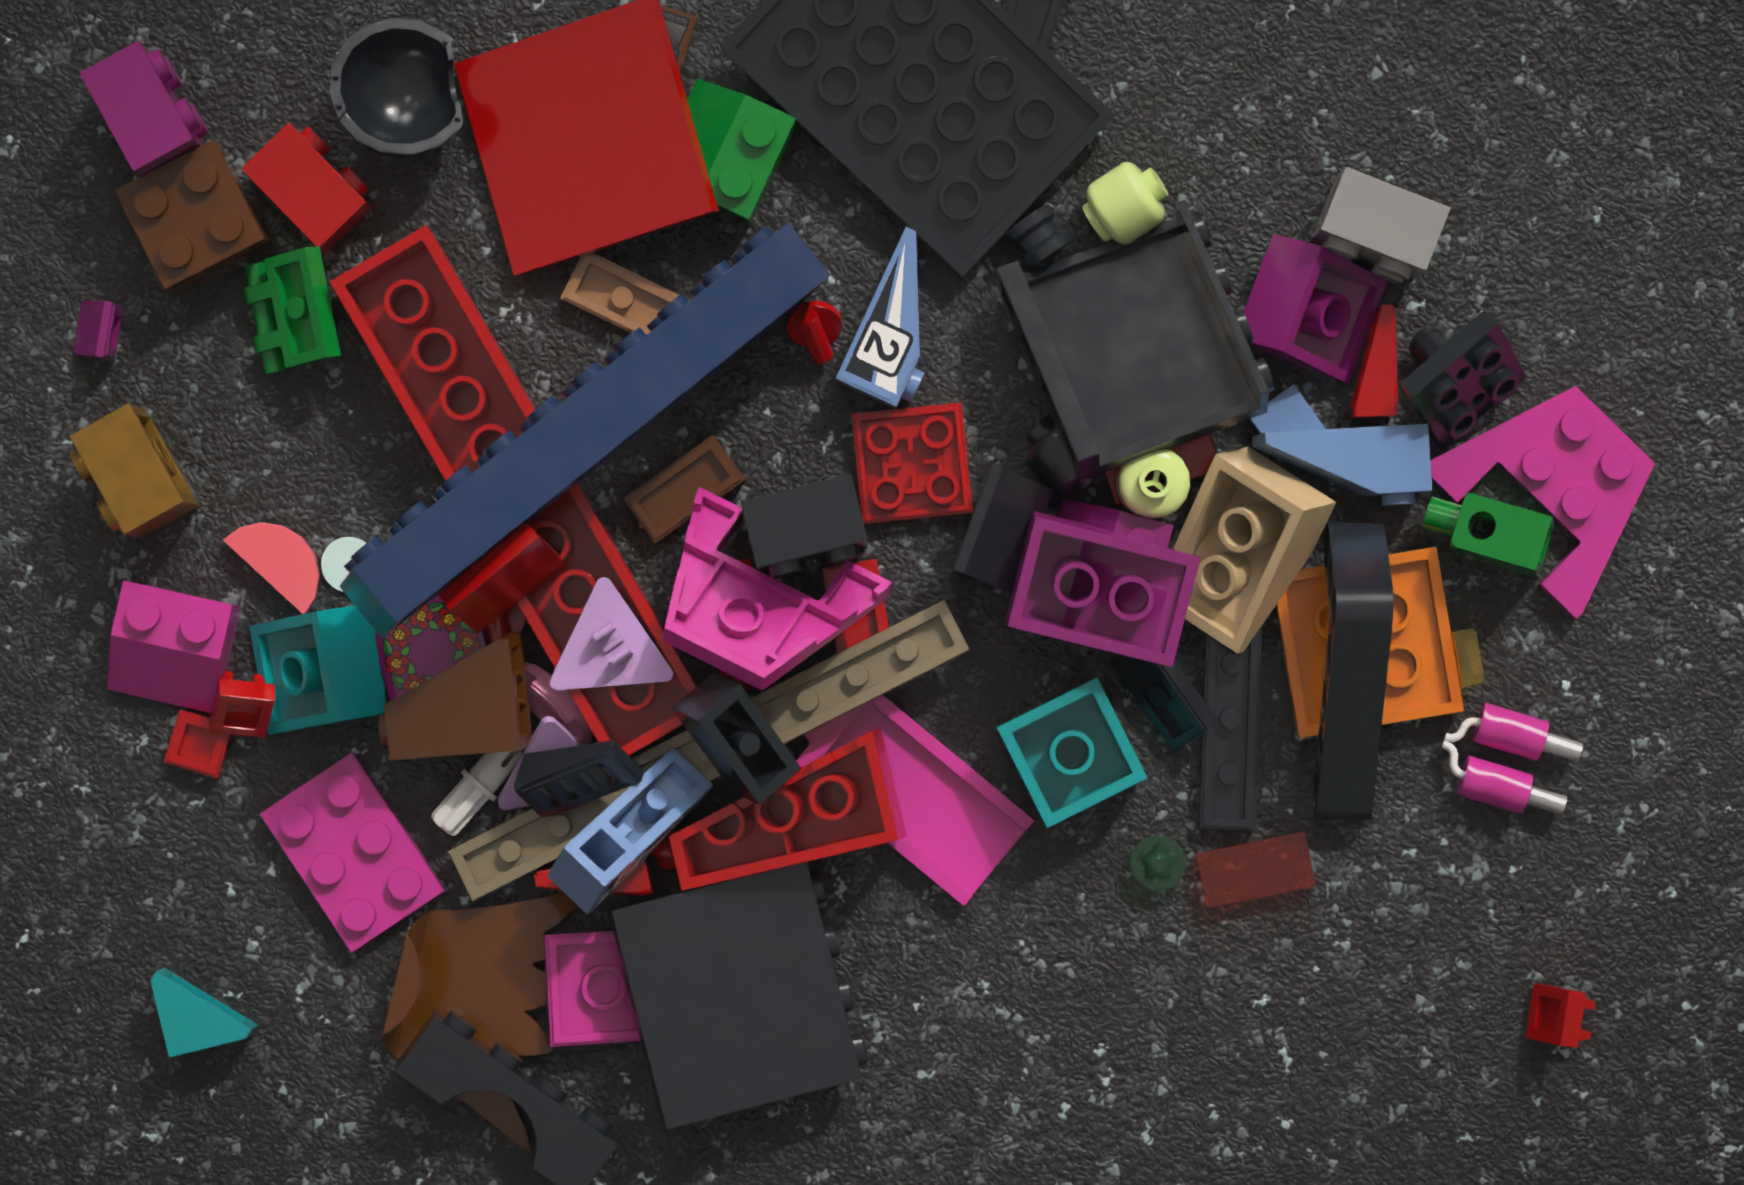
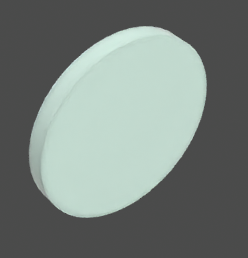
[321,537,366,591]

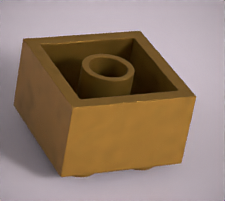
[69,403,200,538]

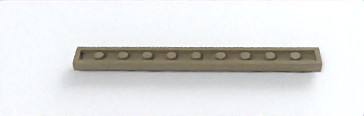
[448,600,970,901]

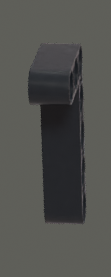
[1313,522,1394,820]

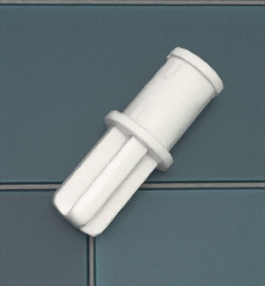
[431,750,523,836]

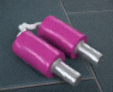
[1442,702,1583,815]

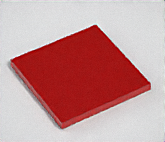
[454,0,719,276]

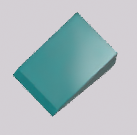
[150,968,259,1057]

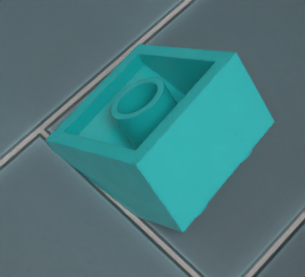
[249,606,387,735]

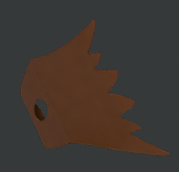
[383,892,578,1152]

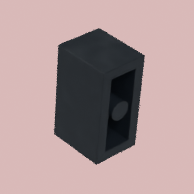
[671,672,802,805]

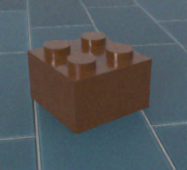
[114,139,273,295]

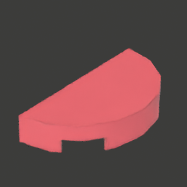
[223,522,320,614]

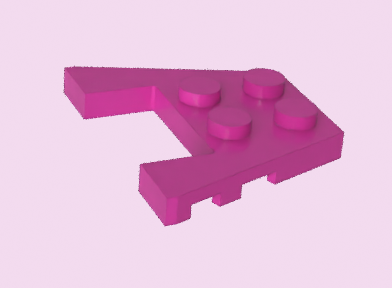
[1430,386,1655,619]
[663,487,892,690]

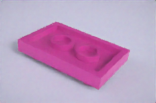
[260,752,446,953]

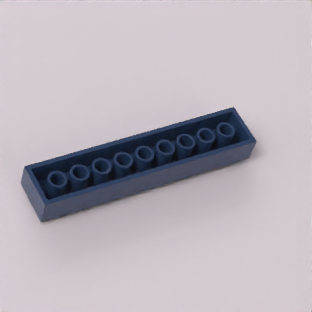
[339,223,831,639]

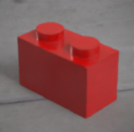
[241,122,372,253]

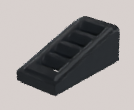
[514,740,644,817]

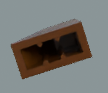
[378,632,533,761]

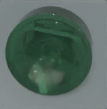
[1129,835,1186,891]

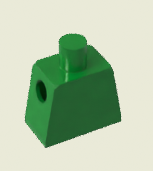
[1422,492,1555,578]

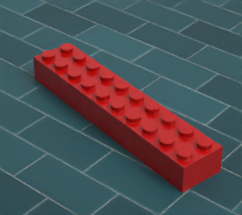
[329,225,698,756]

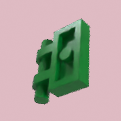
[243,247,341,375]

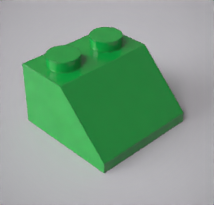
[687,78,797,226]

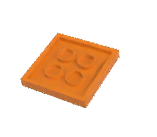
[1275,547,1464,738]

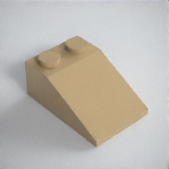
[1173,446,1336,654]

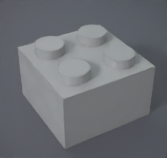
[1311,167,1451,284]

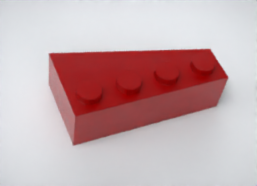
[669,728,907,891]

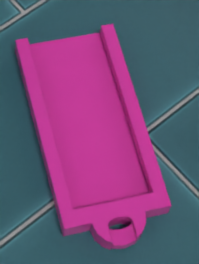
[796,695,1035,906]

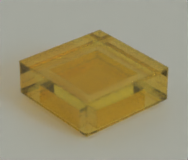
[1451,628,1485,687]

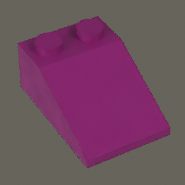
[1005,511,1201,667]

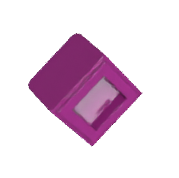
[74,300,123,361]

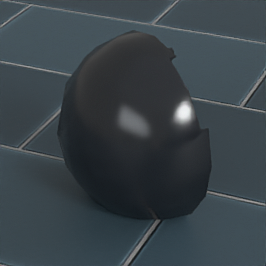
[329,18,463,158]

